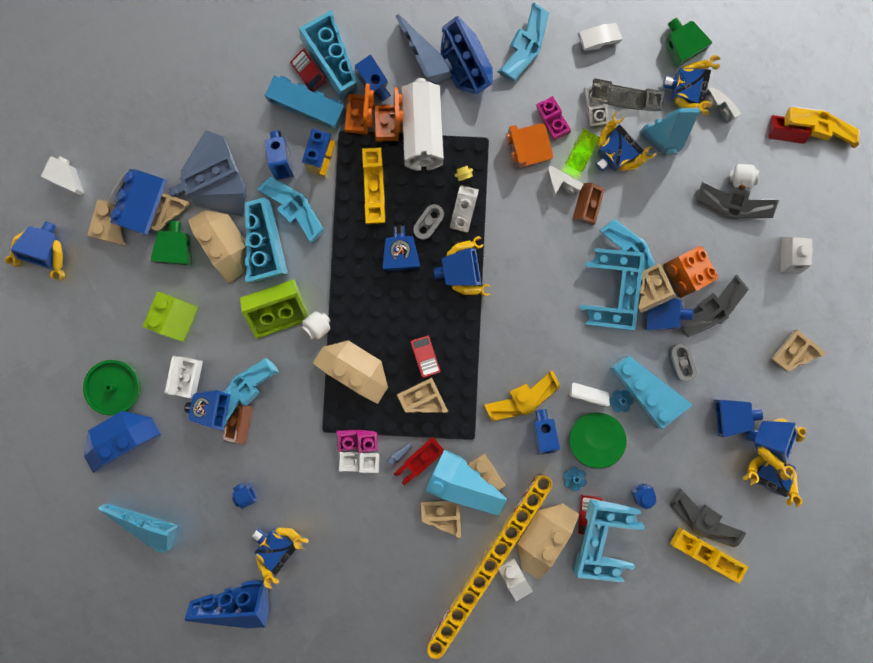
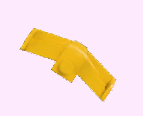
[784,107,859,148]
[484,370,560,422]

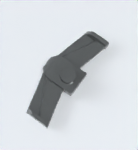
[697,181,779,219]
[679,274,749,338]
[670,489,746,547]

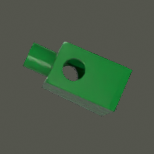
[666,17,712,68]
[150,221,192,266]

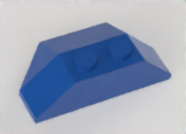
[440,16,493,94]
[84,411,161,473]

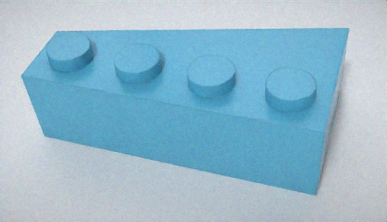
[299,10,357,100]
[245,197,288,284]
[610,356,693,429]

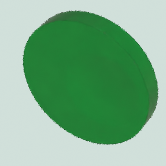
[83,360,141,415]
[570,413,627,469]

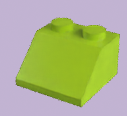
[142,291,199,342]

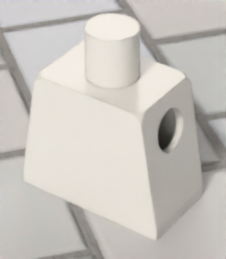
[781,237,813,274]

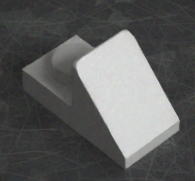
[546,165,583,198]
[499,557,533,601]

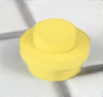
[454,166,473,181]

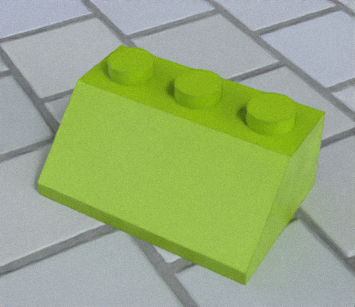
[240,279,309,339]

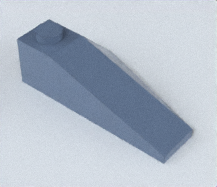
[396,14,453,85]

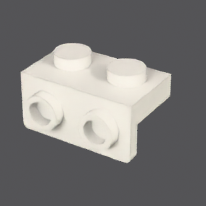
[165,356,203,399]

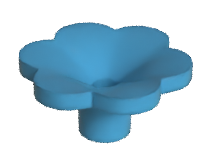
[609,390,634,412]
[564,467,587,491]

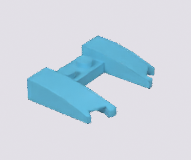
[580,248,645,330]
[573,500,645,582]

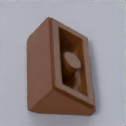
[573,183,605,225]
[222,404,253,444]

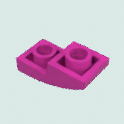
[536,96,571,141]
[336,430,378,453]

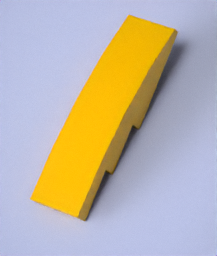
[670,527,749,584]

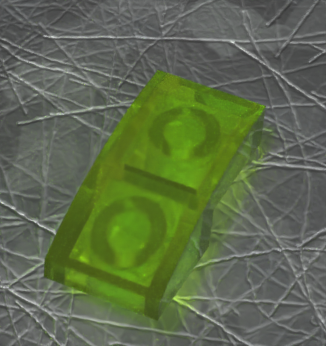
[565,128,600,173]

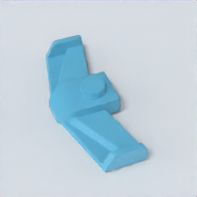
[497,3,549,81]
[257,176,324,243]
[599,219,656,281]
[225,358,279,425]

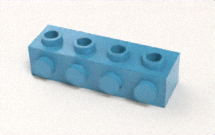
[265,75,346,131]

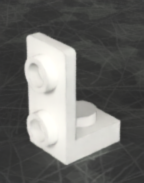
[450,185,479,232]

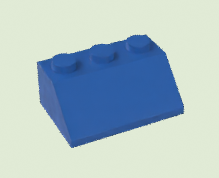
[110,169,167,235]

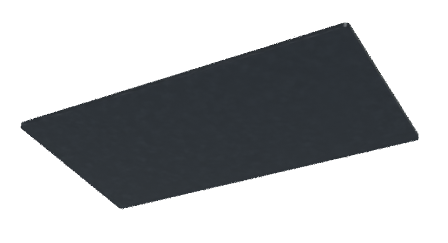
[322,130,489,440]

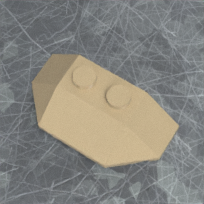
[188,210,246,284]
[313,341,388,404]
[517,503,579,580]

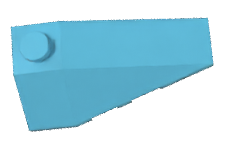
[99,503,179,553]

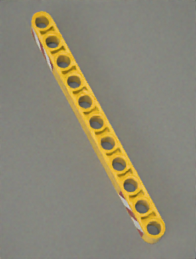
[427,474,552,659]

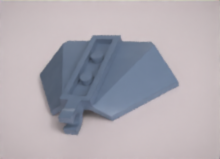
[169,130,246,217]

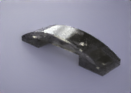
[591,78,665,111]

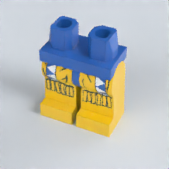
[302,128,336,177]

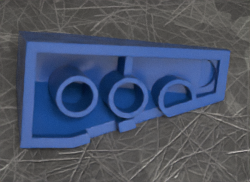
[185,580,270,628]

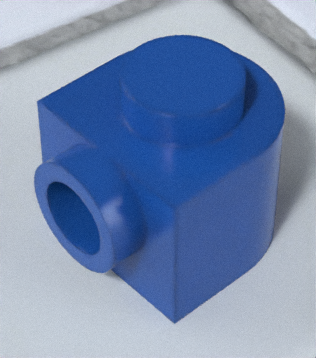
[232,483,257,509]
[631,484,656,509]

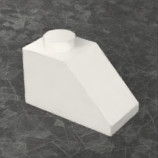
[41,156,84,196]

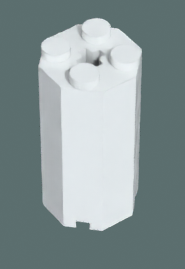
[401,78,443,170]

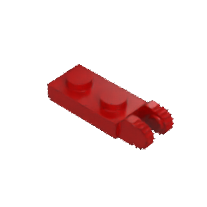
[393,436,444,486]

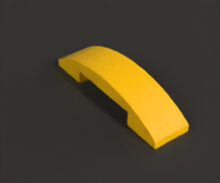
[362,148,385,224]

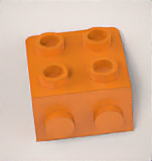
[345,83,374,134]
[374,87,403,141]
[506,123,553,169]
[663,246,718,298]

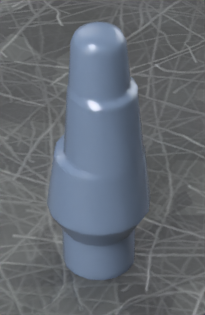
[386,443,412,466]

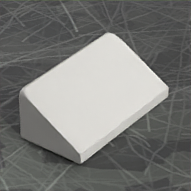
[569,383,610,407]

